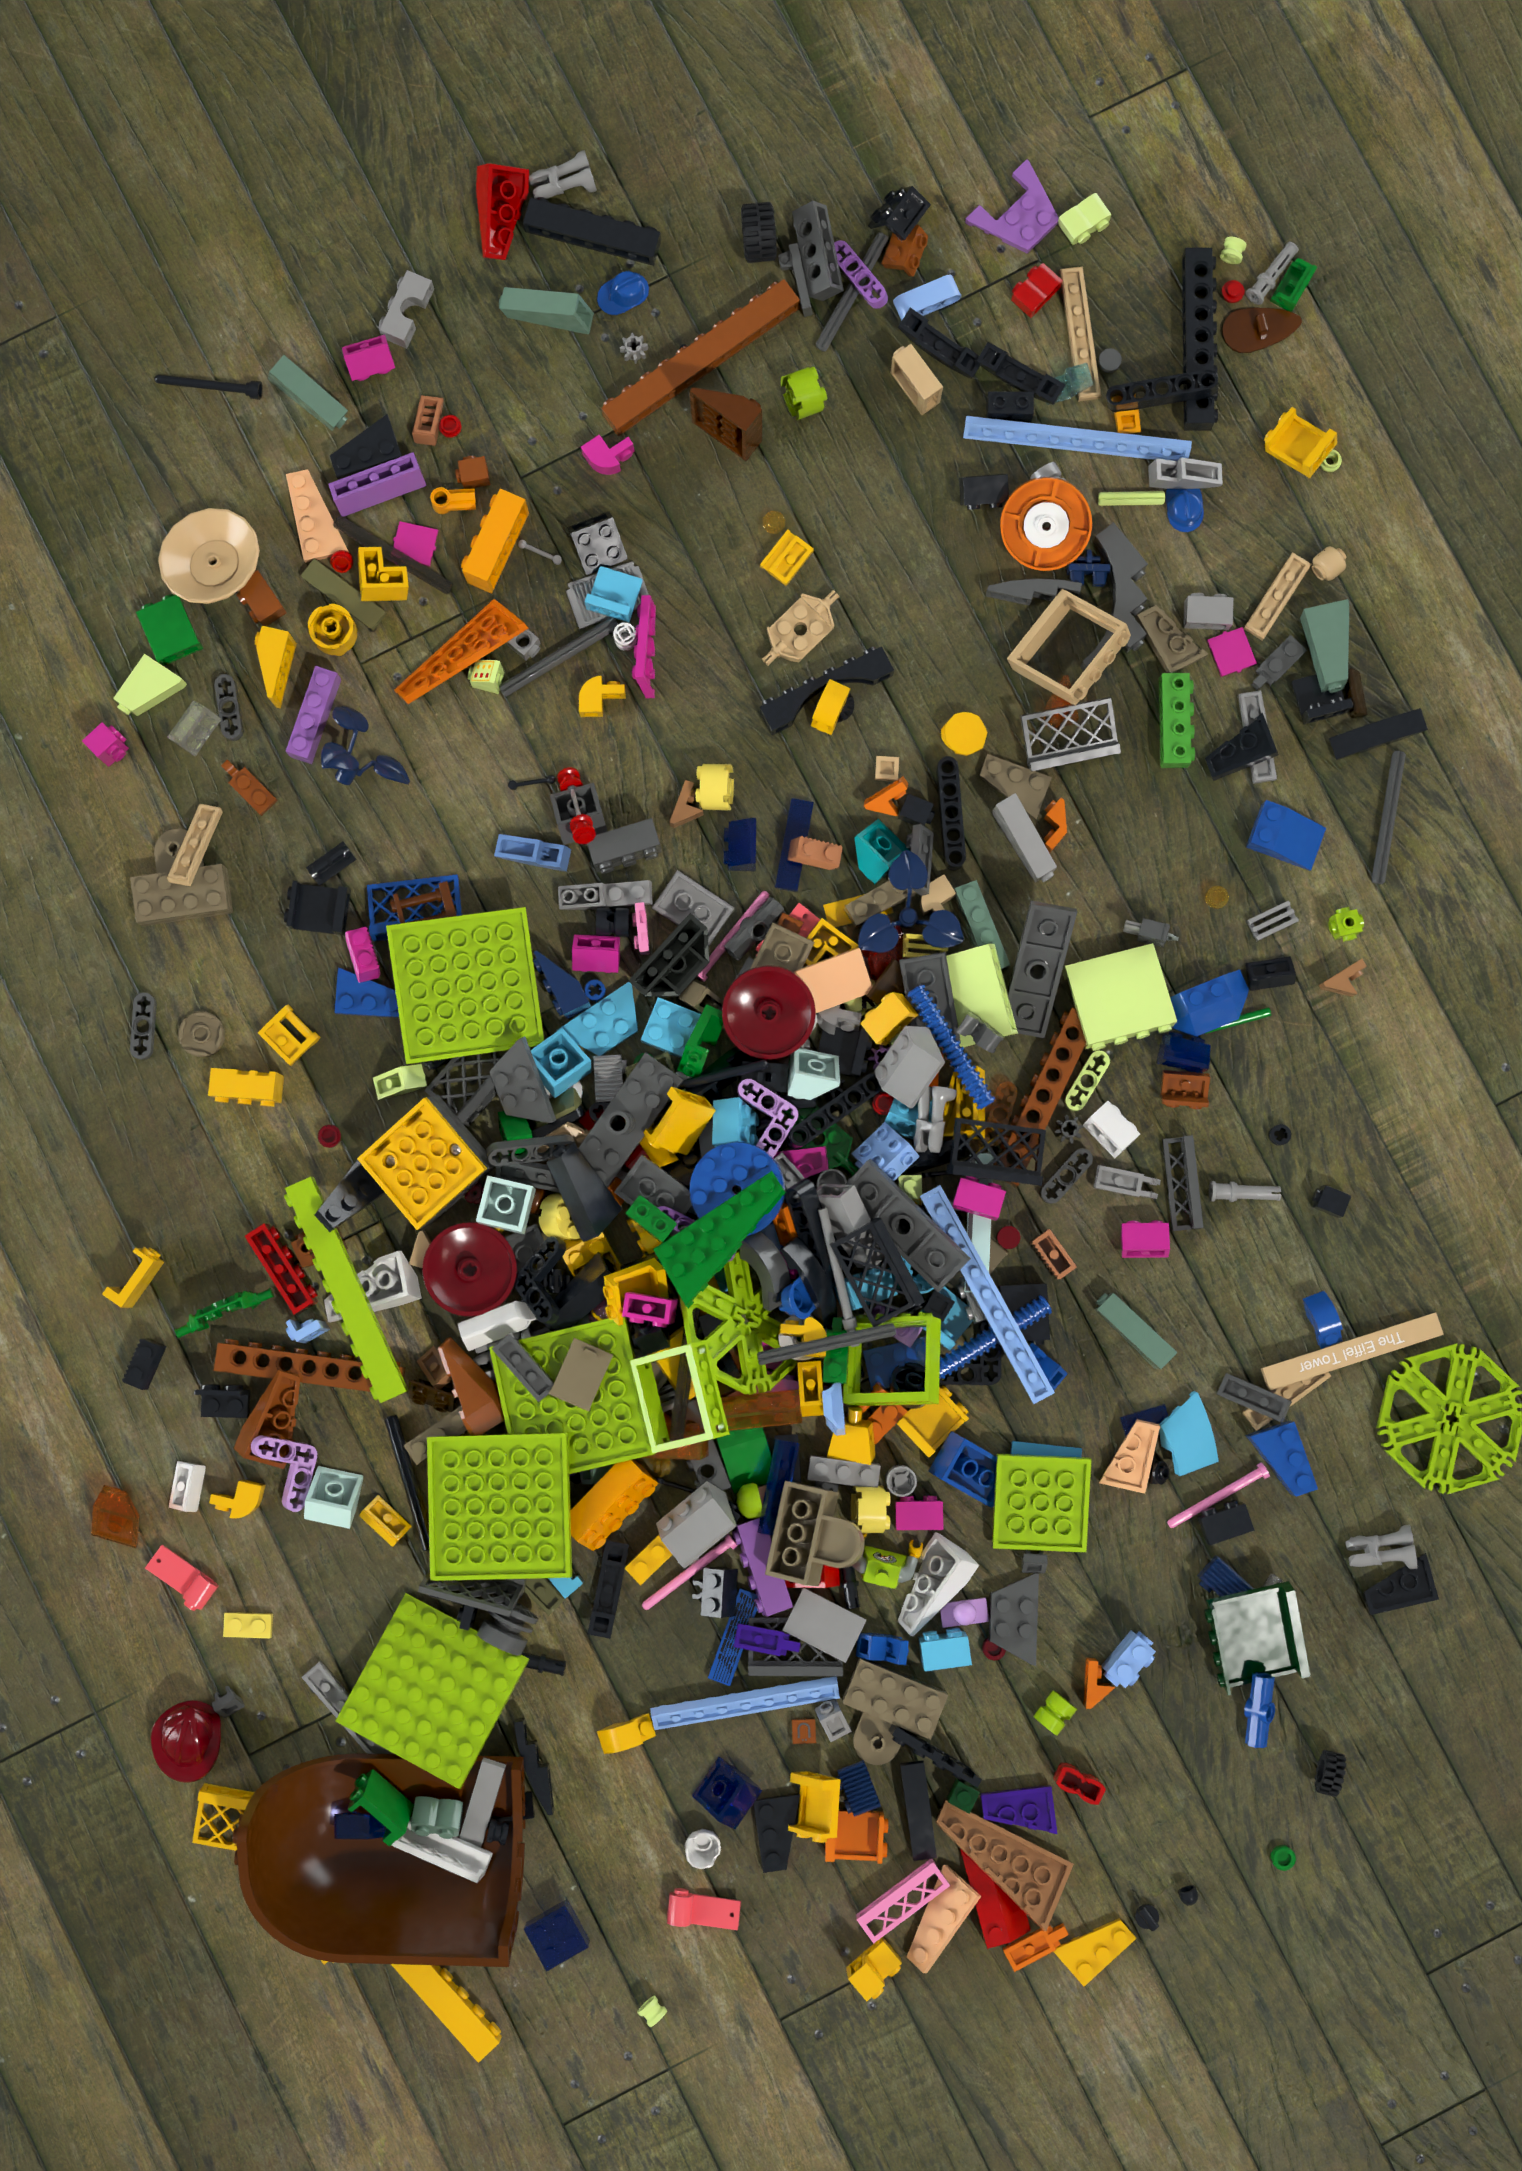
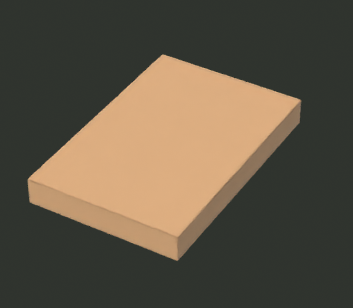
[794,948,872,1013]

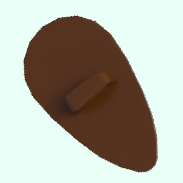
[1222,308,1302,353]

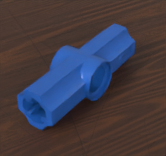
[1244,1672,1275,1748]

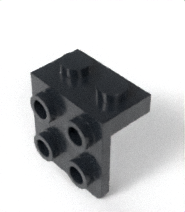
[818,1027,873,1078]

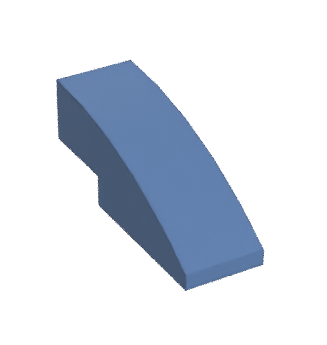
[494,834,571,872]

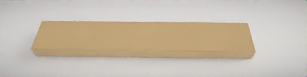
[1059,266,1101,402]

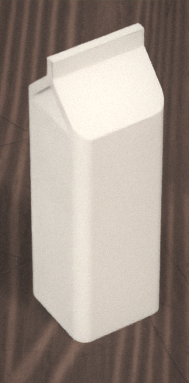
[457,1301,536,1351]

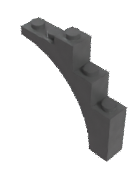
[1080,522,1148,672]

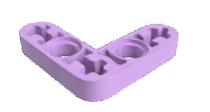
[737,1079,798,1157]
[251,1436,317,1512]

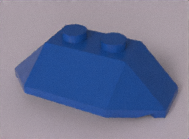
[1170,970,1249,1037]

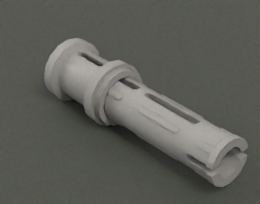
[1246,242,1299,305]
[1209,1181,1281,1202]

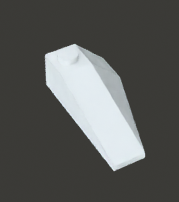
[324,1251,422,1323]
[898,1532,979,1636]

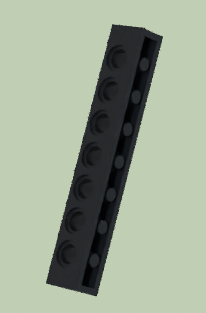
[1182,248,1218,431]

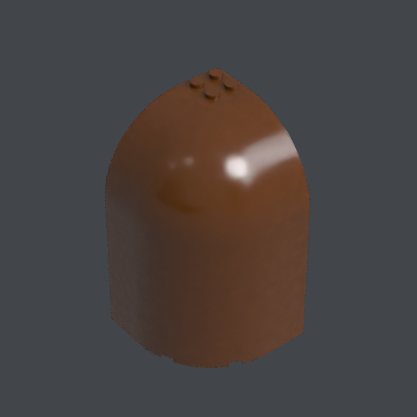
[233,1753,526,1967]

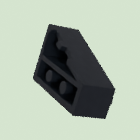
[330,414,402,480]

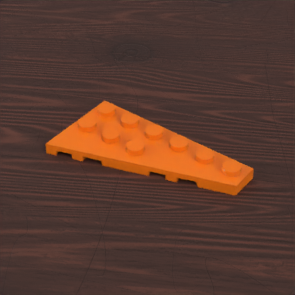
[394,599,529,704]

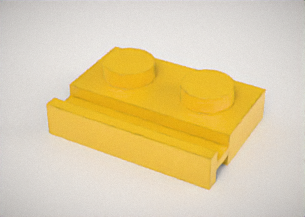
[760,529,814,586]

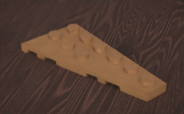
[935,1800,1074,1932]

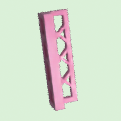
[856,1859,950,1943]

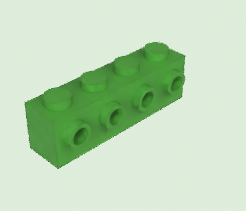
[1159,673,1195,768]

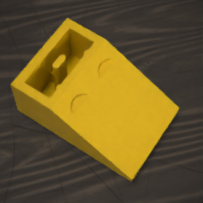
[562,1232,621,1304]

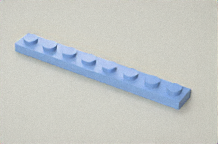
[650,1676,840,1730]

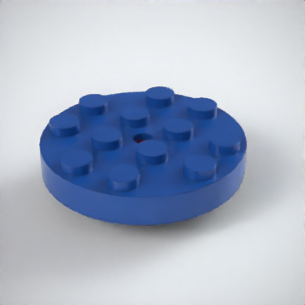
[690,1142,785,1236]

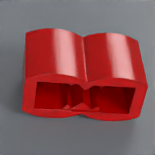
[1011,263,1063,318]
[1053,1763,1106,1805]

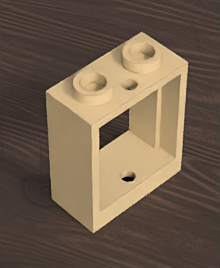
[890,344,943,415]

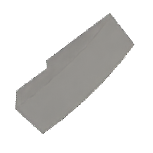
[1148,457,1223,489]

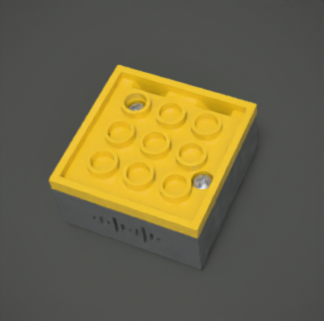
[357,1095,496,1230]

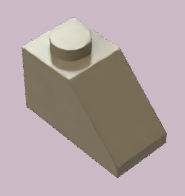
[678,981,724,1026]

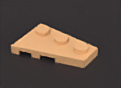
[1099,1419,1160,1494]

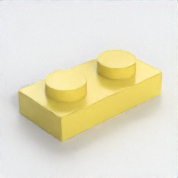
[223,1612,273,1638]

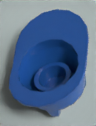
[597,271,649,315]
[1166,488,1204,532]
[779,1276,816,1319]

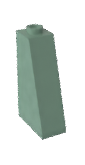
[499,287,594,334]
[268,355,348,431]
[1300,599,1349,693]
[1094,1293,1177,1369]

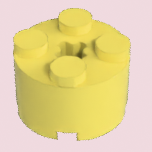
[696,764,734,810]
[539,1193,580,1240]
[851,1485,890,1533]

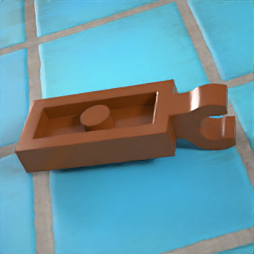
[221,759,278,816]

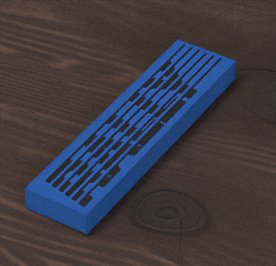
[708,1588,757,1686]

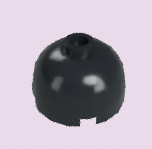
[889,1362,925,1409]

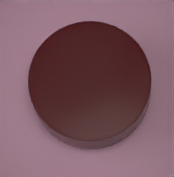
[997,1226,1021,1249]
[982,1637,1006,1661]

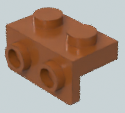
[881,225,928,277]
[1160,1070,1210,1109]

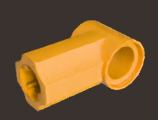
[430,487,476,514]

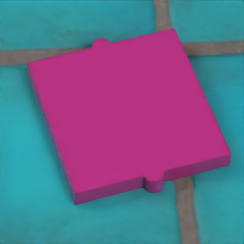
[391,521,438,566]
[1207,627,1257,677]

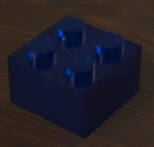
[524,1899,590,1972]

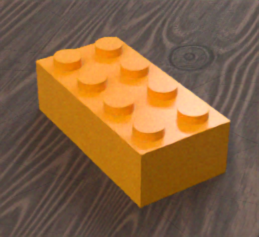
[461,488,529,594]
[570,1459,659,1551]

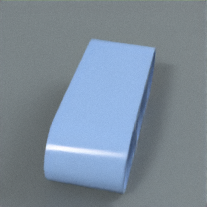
[893,275,961,321]

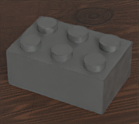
[587,818,662,874]

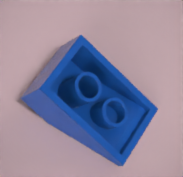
[1246,800,1326,871]
[928,1431,997,1508]

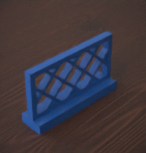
[367,874,462,941]

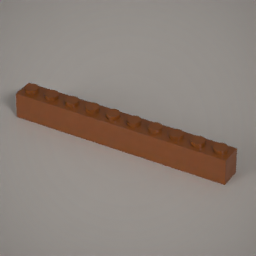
[601,279,800,437]

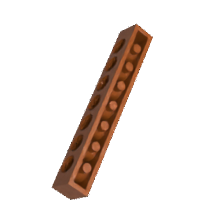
[993,1007,1086,1187]
[213,1339,406,1396]

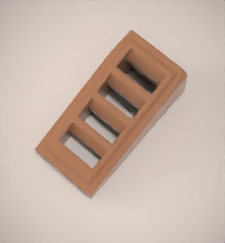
[412,395,444,446]

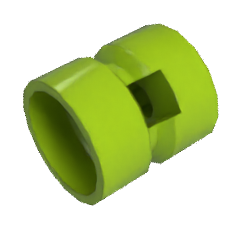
[1033,1690,1078,1736]

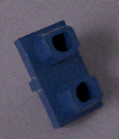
[1067,549,1110,587]

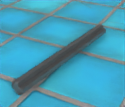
[816,232,888,352]
[499,617,618,697]
[1371,751,1406,885]
[757,1323,896,1365]

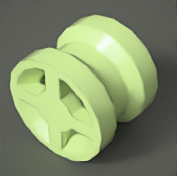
[1220,237,1247,264]
[637,1995,667,2027]

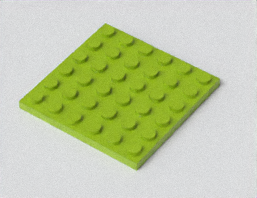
[386,907,544,1064]
[489,1317,656,1474]
[427,1433,572,1581]
[335,1593,530,1789]

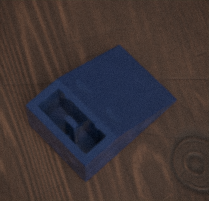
[533,951,591,1019]

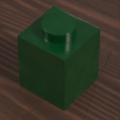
[946,1778,980,1814]

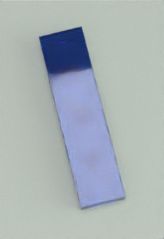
[775,798,814,892]
[758,1439,800,1535]

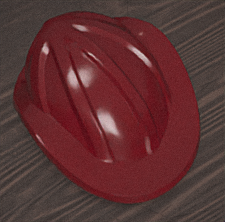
[151,1700,221,1783]

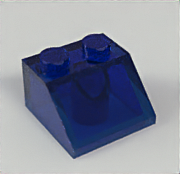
[724,818,756,871]
[1156,1032,1211,1073]
[692,1757,762,1829]

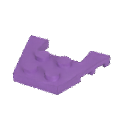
[965,160,1059,253]

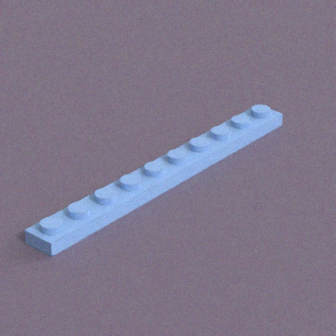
[963,416,1192,461]
[920,1185,1055,1405]

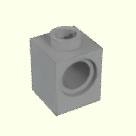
[505,629,541,661]

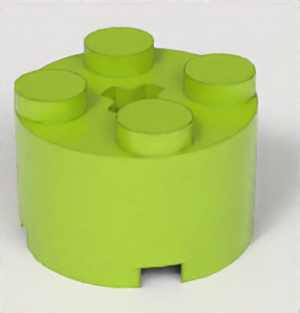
[781,367,827,420]

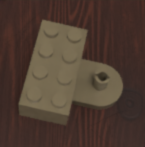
[130,829,233,927]
[765,1481,864,1586]
[842,1657,948,1765]

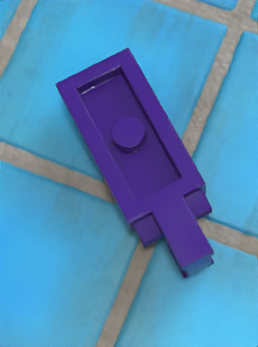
[734,1623,801,1656]

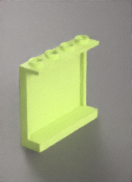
[1062,943,1177,1051]
[939,944,1018,1051]

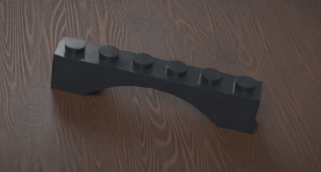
[760,646,894,736]

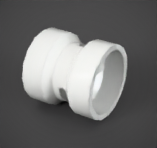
[613,623,637,650]

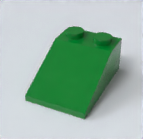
[716,1413,777,1494]

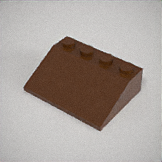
[690,387,762,461]

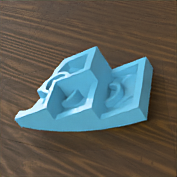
[1159,1391,1219,1476]

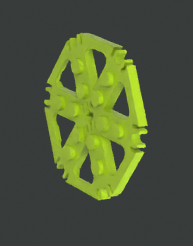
[680,1249,802,1395]
[1376,1343,1522,1494]

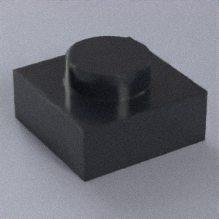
[923,1290,955,1322]

